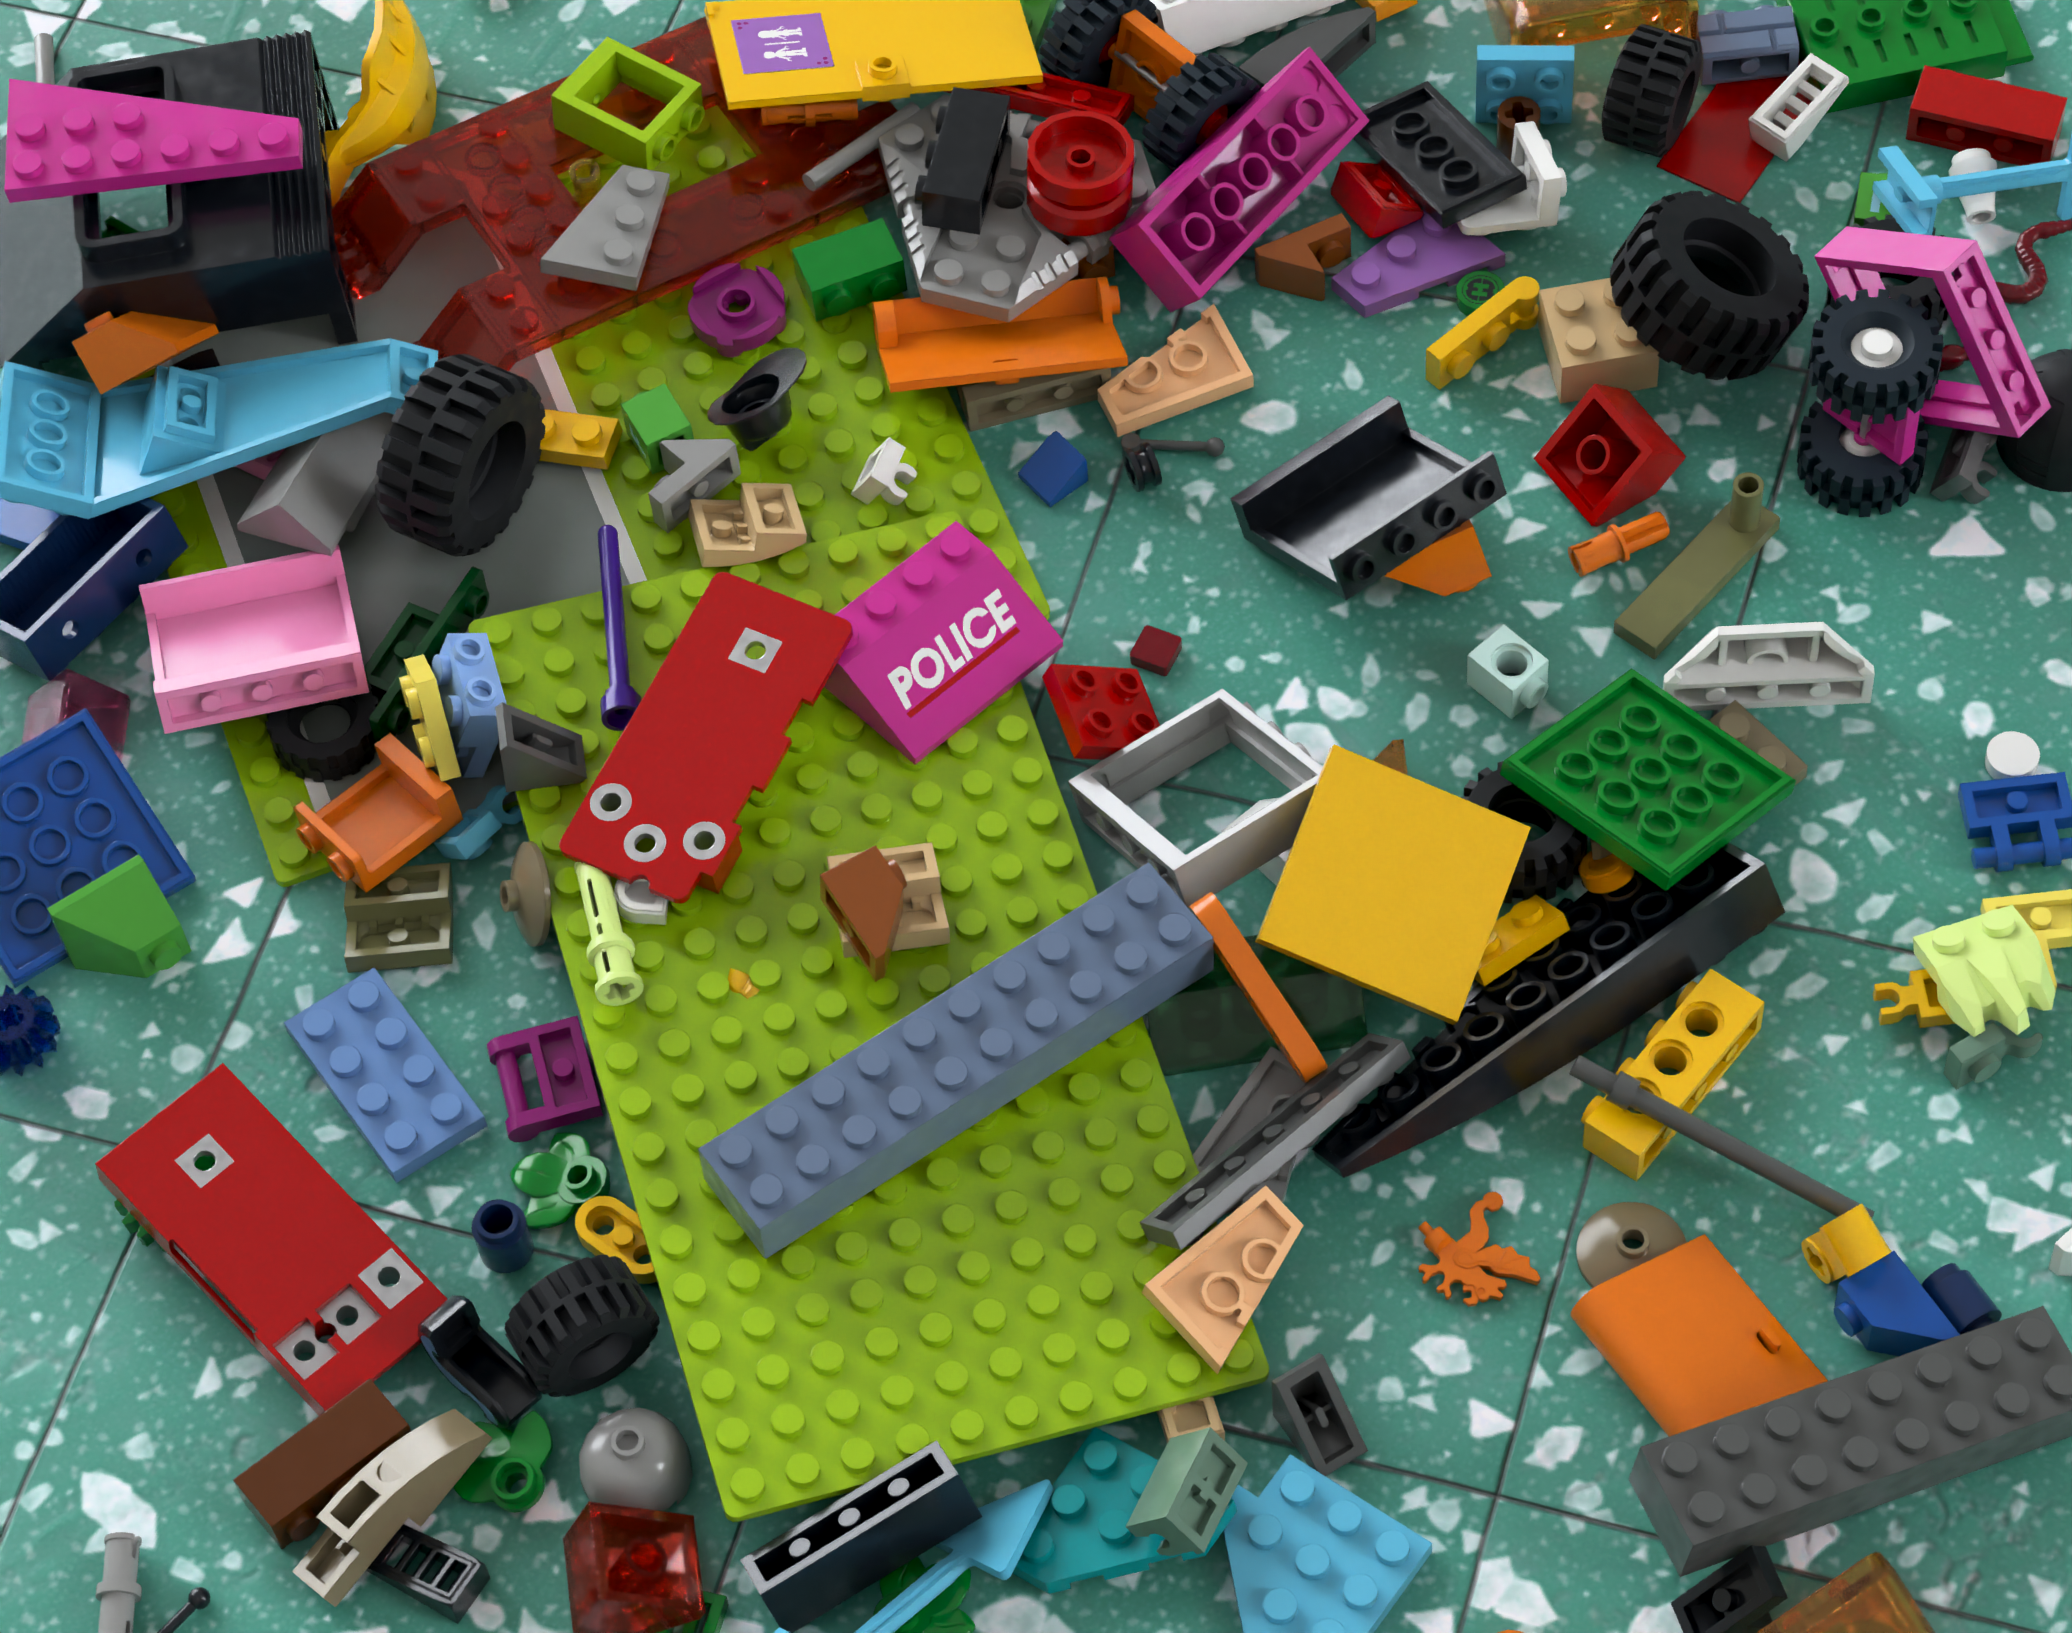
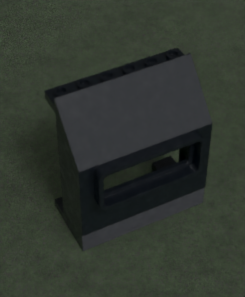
[0,30,358,371]

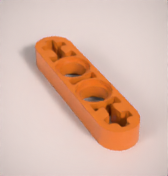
[1188,892,1328,1083]

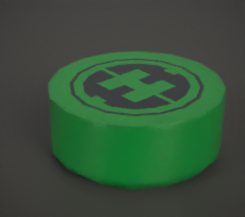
[1456,271,1504,316]

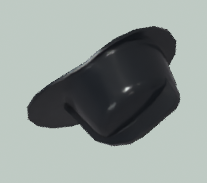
[707,348,807,451]

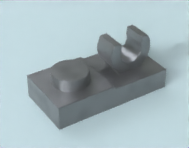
[1930,428,1998,504]

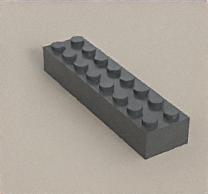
[1629,1306,2072,1577]

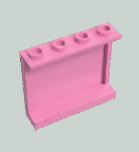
[139,545,369,734]

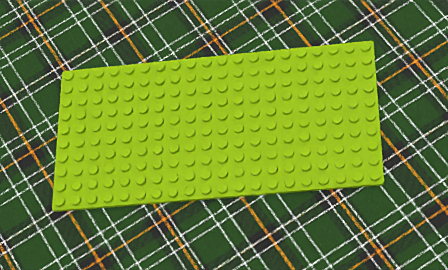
[468,511,1269,1522]

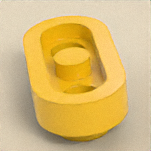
[575,1196,657,1284]

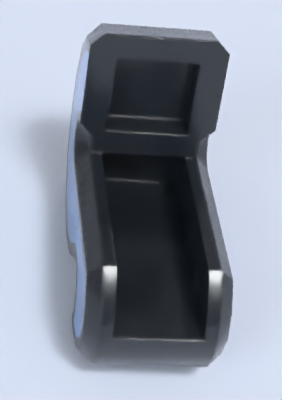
[418,1295,542,1429]

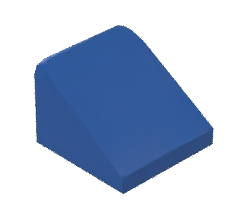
[1018,431,1089,507]

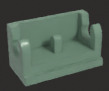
[1126,1427,1248,1556]

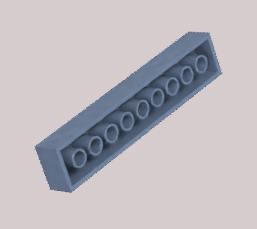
[698,862,1214,1259]

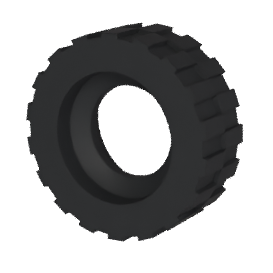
[266,682,378,782]

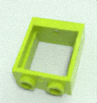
[551,36,705,170]

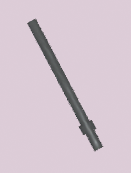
[1569,1055,1875,1218]

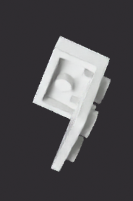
[1457,121,1567,236]

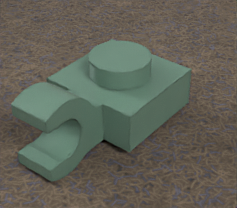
[1943,1022,2043,1090]

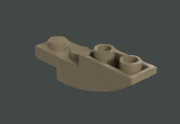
[292,1408,492,1607]

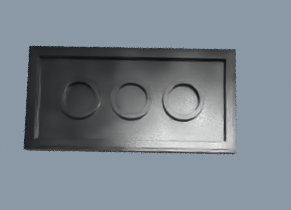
[1353,81,1527,229]

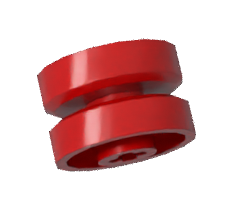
[1027,110,1134,236]

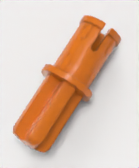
[1568,512,1670,577]

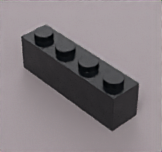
[740,1440,982,1633]

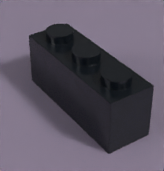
[915,87,1010,235]

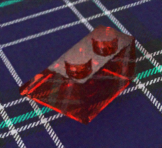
[563,1501,706,1633]

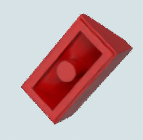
[1331,161,1423,238]

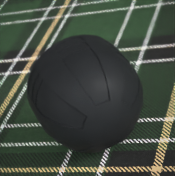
[1995,349,2072,492]

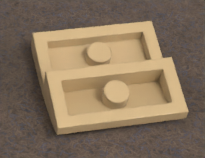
[688,483,807,567]
[827,842,950,958]

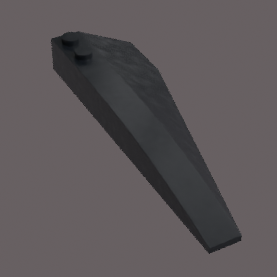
[1312,843,1785,1178]

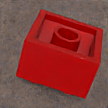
[1534,384,1686,527]

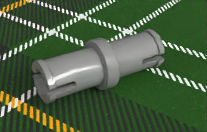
[95,1532,142,1633]

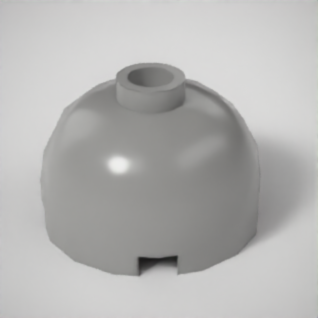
[579,1407,693,1525]

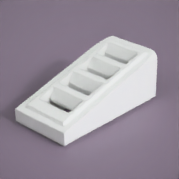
[1748,53,1849,161]

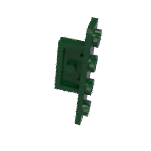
[364,566,490,743]

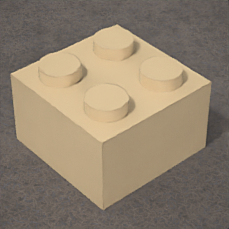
[1538,278,1659,404]

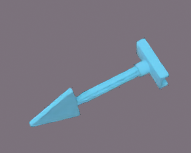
[1872,134,2072,235]
[773,1479,1054,1633]

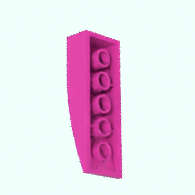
[1109,47,1370,313]

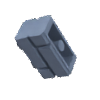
[1694,5,1799,85]

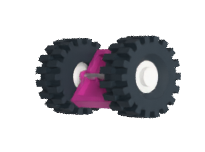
[1797,289,1944,517]

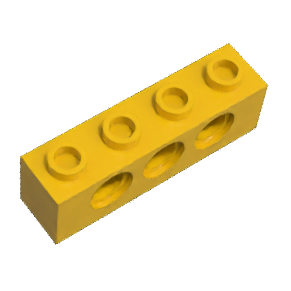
[1581,968,1765,1182]

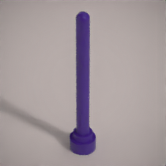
[598,525,642,731]

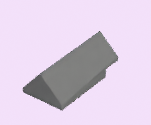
[237,412,394,556]

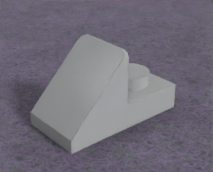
[648,439,741,533]

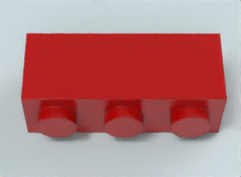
[1906,65,2067,166]

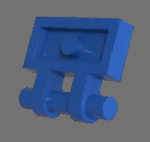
[1958,772,2072,872]

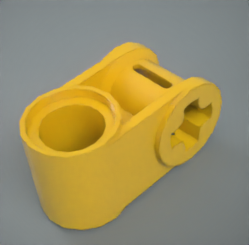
[1801,1203,1891,1284]

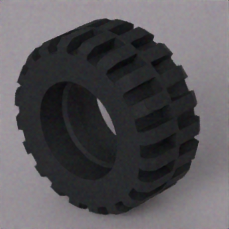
[1610,191,1809,381]
[375,354,545,557]

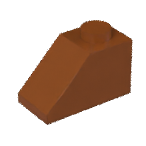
[820,845,907,982]

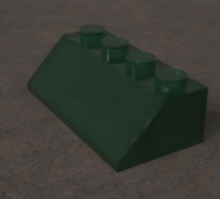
[1145,935,1368,1076]

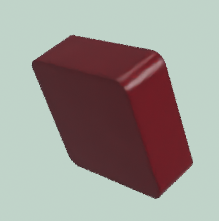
[1130,625,1182,676]

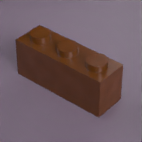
[233,1379,411,1549]

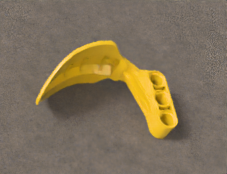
[326,0,437,207]

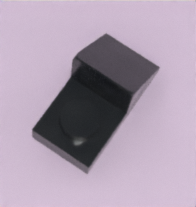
[1671,1545,1788,1633]

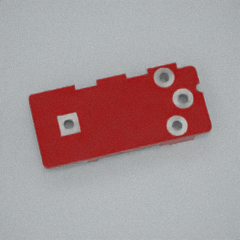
[559,572,853,904]

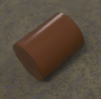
[1496,96,1541,161]

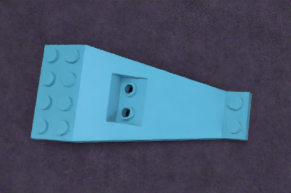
[0,338,438,519]

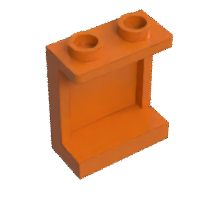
[293,733,464,893]

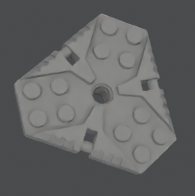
[878,94,1156,322]

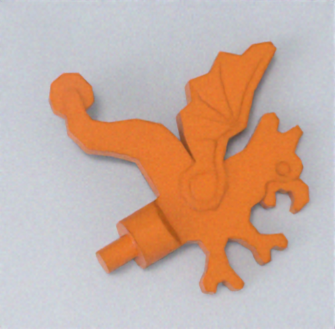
[1418,1192,1541,1307]

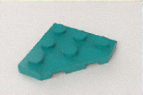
[1012,1427,1237,1594]

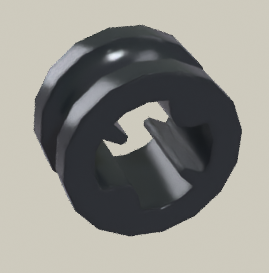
[1122,442,1162,492]

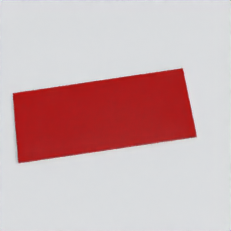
[1657,60,1812,203]

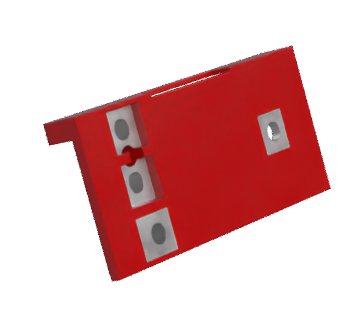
[95,1063,447,1416]

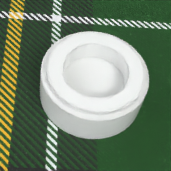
[1985,731,2040,780]

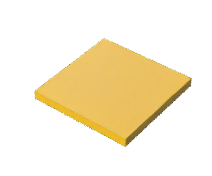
[1255,744,1531,1025]

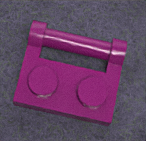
[486,1016,603,1142]

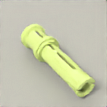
[574,862,644,1006]

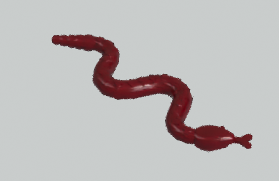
[1940,219,2072,372]

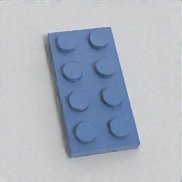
[284,967,487,1183]

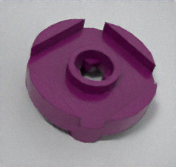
[688,263,787,357]

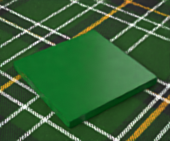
[1500,668,1796,891]

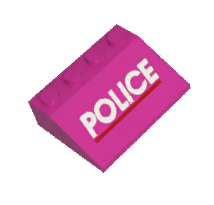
[824,521,1063,765]

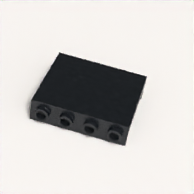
[1230,396,1507,600]

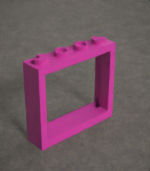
[1814,226,2051,438]

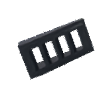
[366,1524,490,1624]

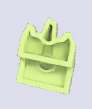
[1913,905,2056,1037]

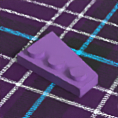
[1331,209,1506,318]

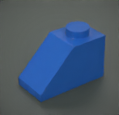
[1834,1250,1960,1356]

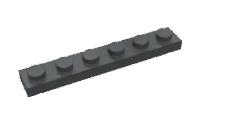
[1139,1033,1411,1250]

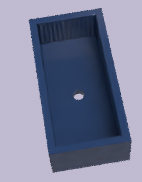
[0,498,189,682]

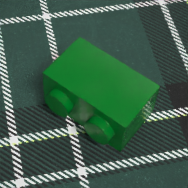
[792,218,907,322]

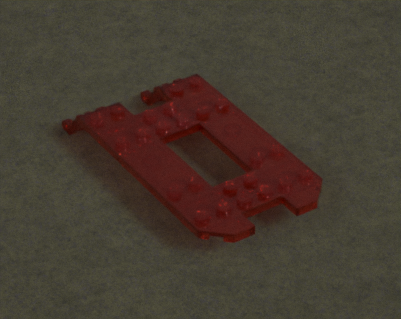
[332,16,898,371]

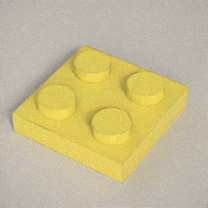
[399,654,461,782]

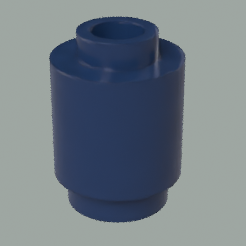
[471,1199,534,1273]
[1922,1263,2002,1335]

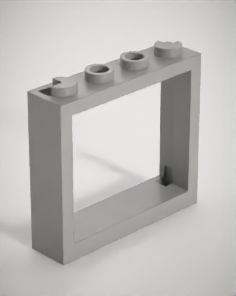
[1068,688,1324,907]

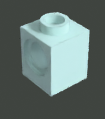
[1467,624,1549,719]

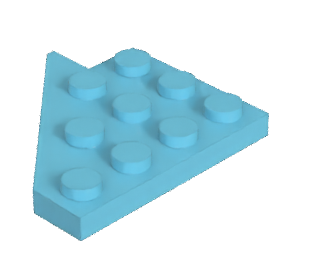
[1223,1454,1432,1633]

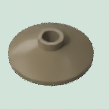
[500,841,551,947]
[1576,1202,1686,1288]

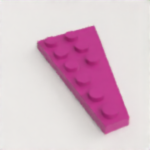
[4,79,303,203]

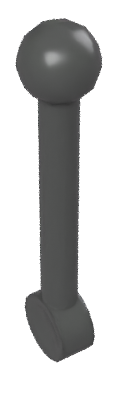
[1121,433,1225,457]

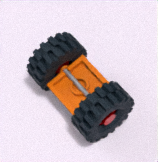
[1040,0,1260,172]

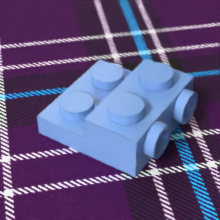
[432,633,507,778]

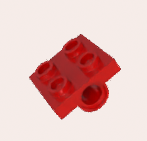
[1042,664,1160,760]

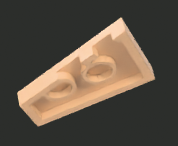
[1097,304,1254,437]
[1142,1185,1304,1374]

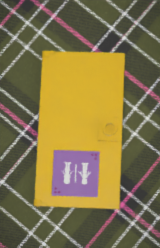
[704,0,1043,110]

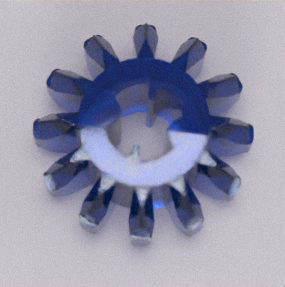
[0,985,61,1077]

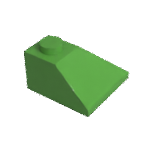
[47,854,191,978]

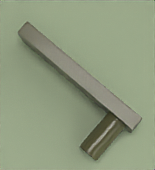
[1614,472,1780,660]

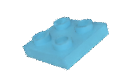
[1475,45,1574,124]

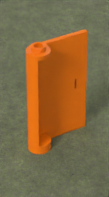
[872,276,1128,393]
[1570,1234,1828,1437]

